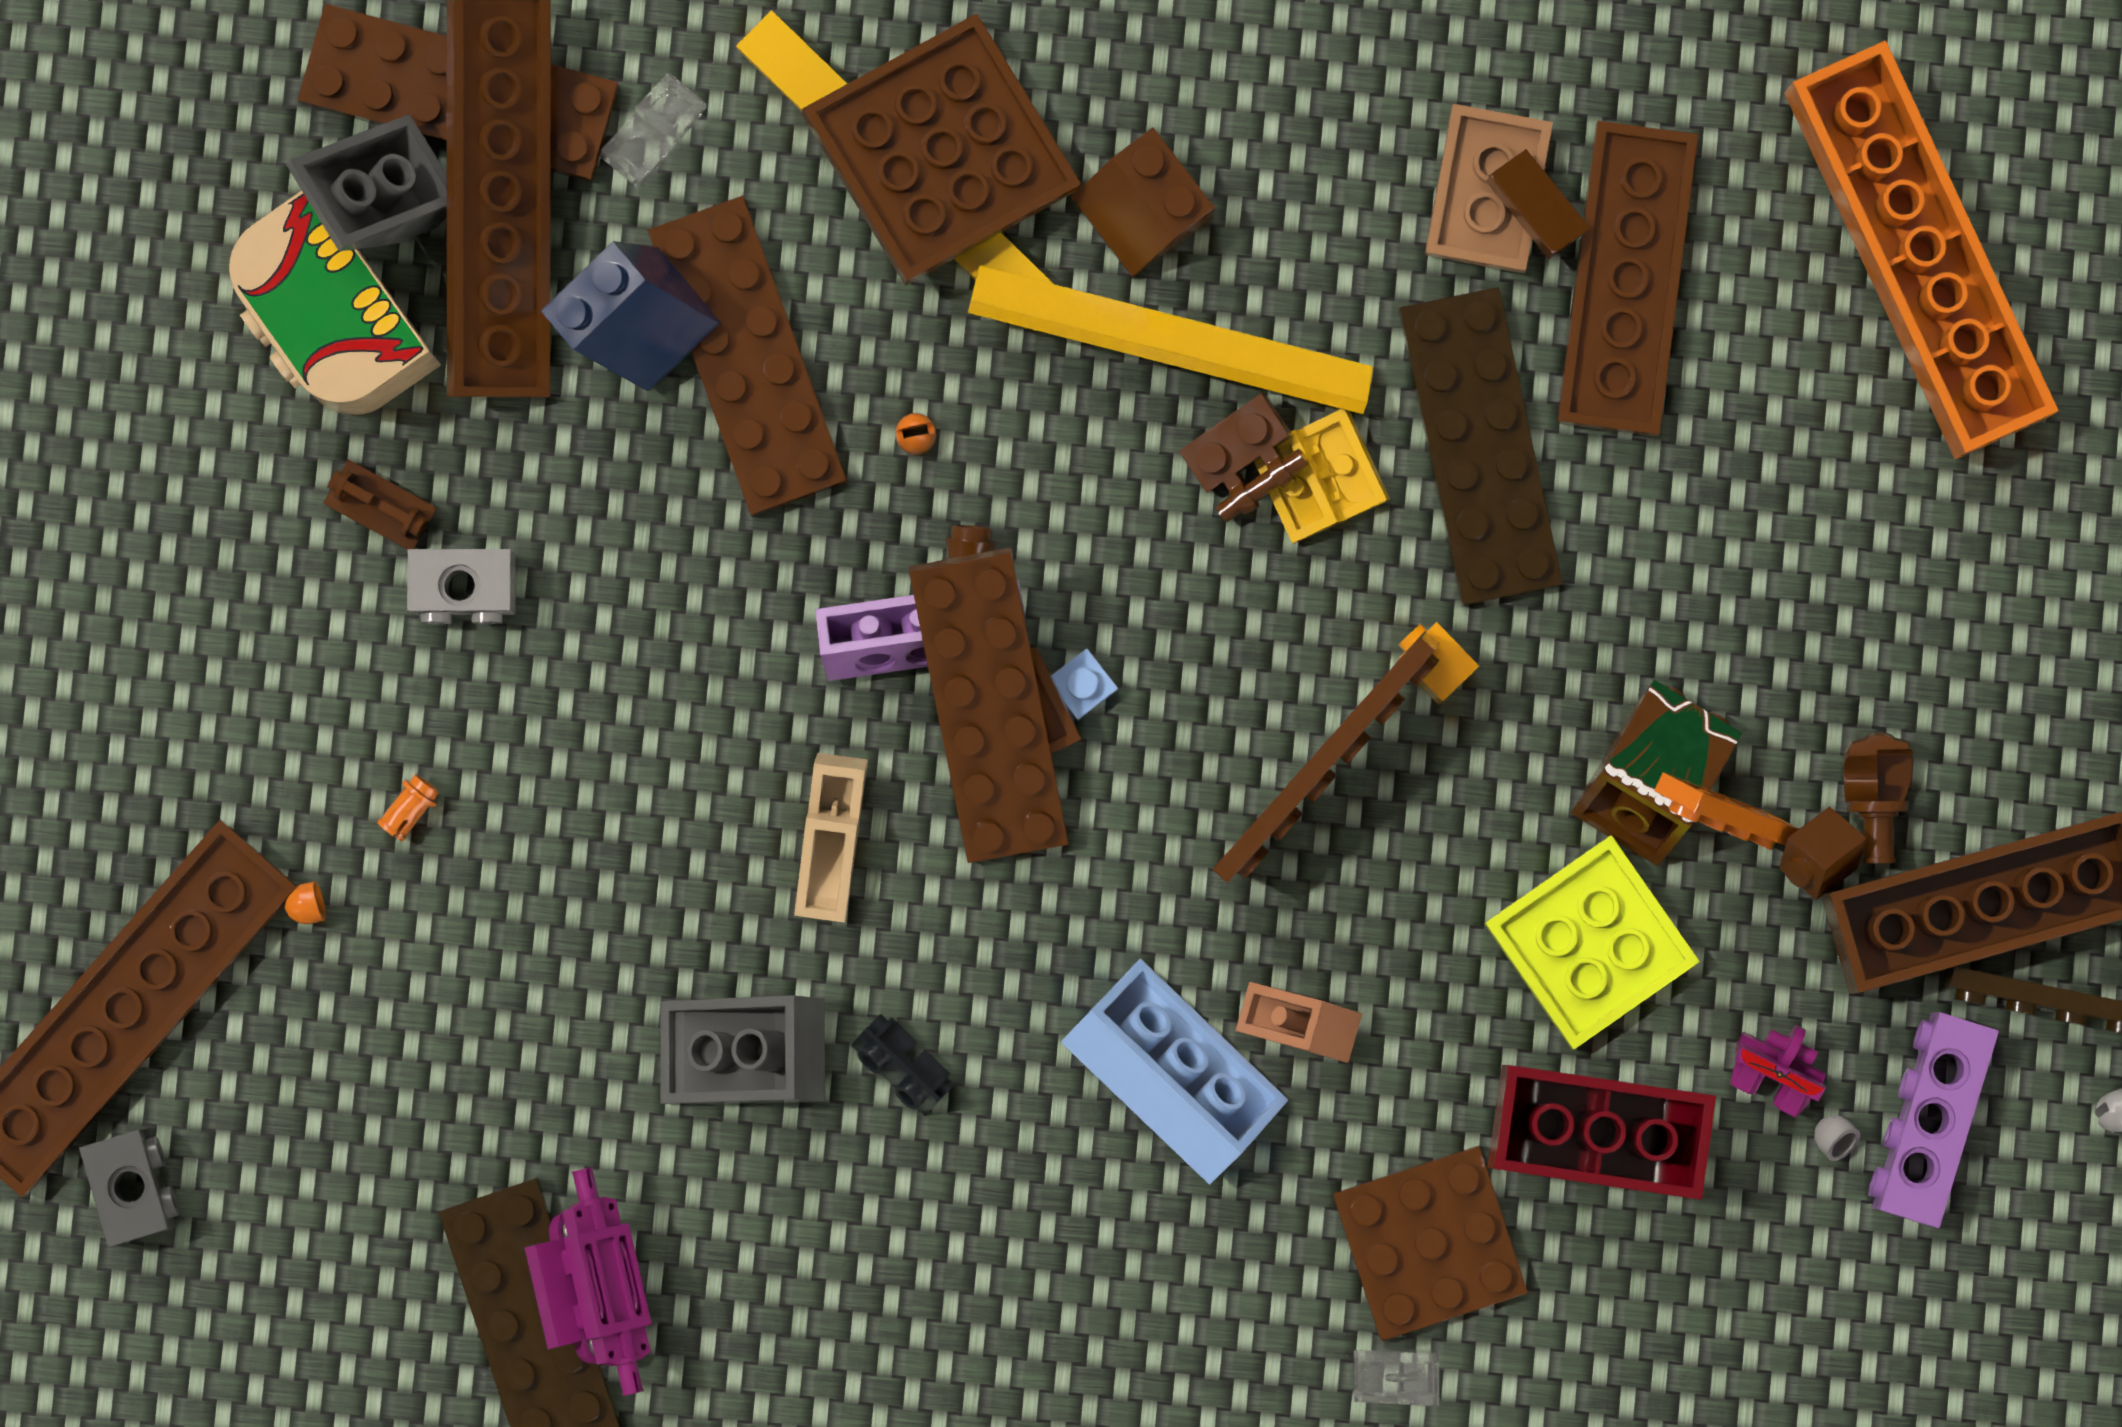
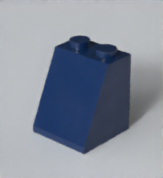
[541,241,721,391]

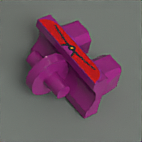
[1730,1025,1826,1117]

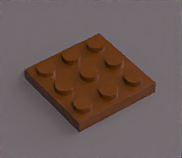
[1332,1145,1528,1341]

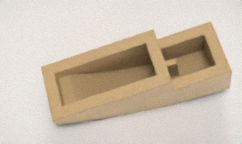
[794,753,868,923]

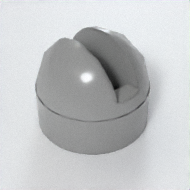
[2095,1088,2122,1133]
[1814,1115,1860,1161]

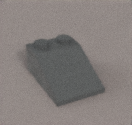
[286,114,447,252]
[660,995,825,1104]

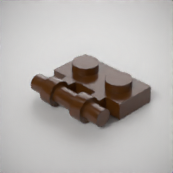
[1179,393,1310,523]

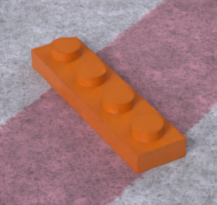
[1654,772,1799,850]

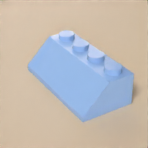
[1061,958,1288,1185]

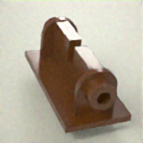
[323,459,437,550]

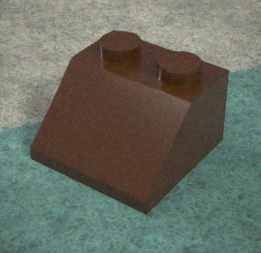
[1071,127,1215,278]

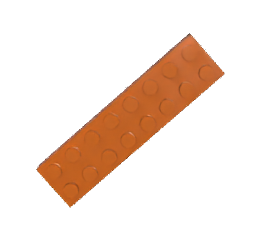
[1784,40,2059,460]

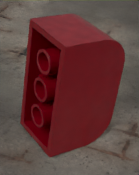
[1487,1065,1716,1200]

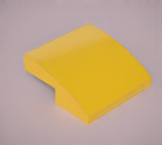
[1255,409,1391,544]

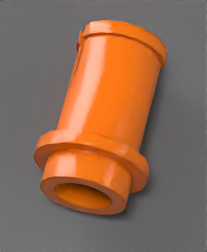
[377,774,440,842]

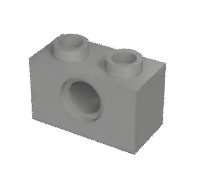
[407,549,516,624]

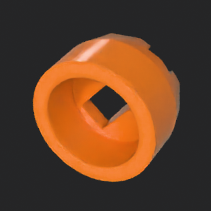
[895,413,936,455]
[285,881,326,924]

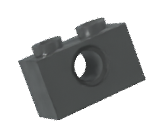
[79,1129,180,1247]

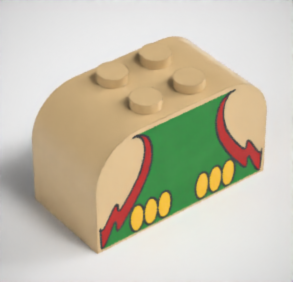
[229,190,441,415]

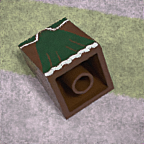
[1570,680,1742,866]

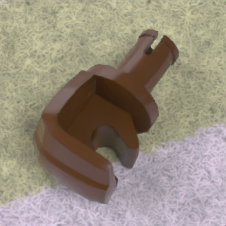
[1844,732,1913,863]

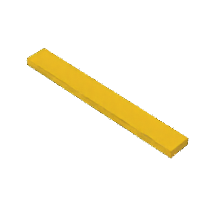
[736,10,1053,329]
[968,265,1373,414]

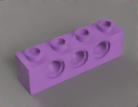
[815,580,1027,681]
[1868,1012,1999,1228]

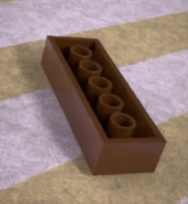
[1822,812,2122,994]

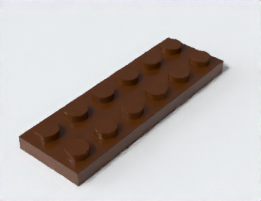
[297,3,619,182]
[1556,121,1698,437]
[647,195,847,517]
[909,547,1068,863]
[1212,631,1440,883]

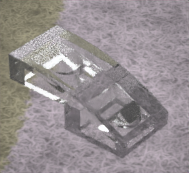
[600,72,707,189]

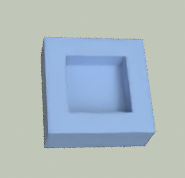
[1052,648,1118,721]

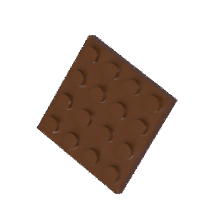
[801,13,1081,286]

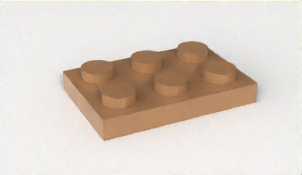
[1424,104,1553,274]

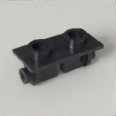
[851,1014,955,1116]

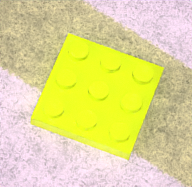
[1484,835,1700,1050]

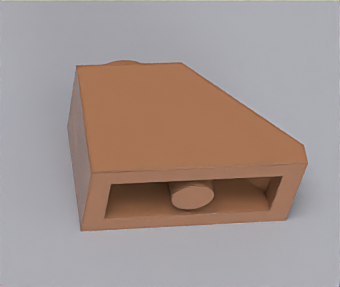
[1235,982,1362,1063]

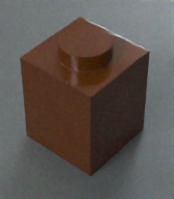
[1779,806,1867,900]

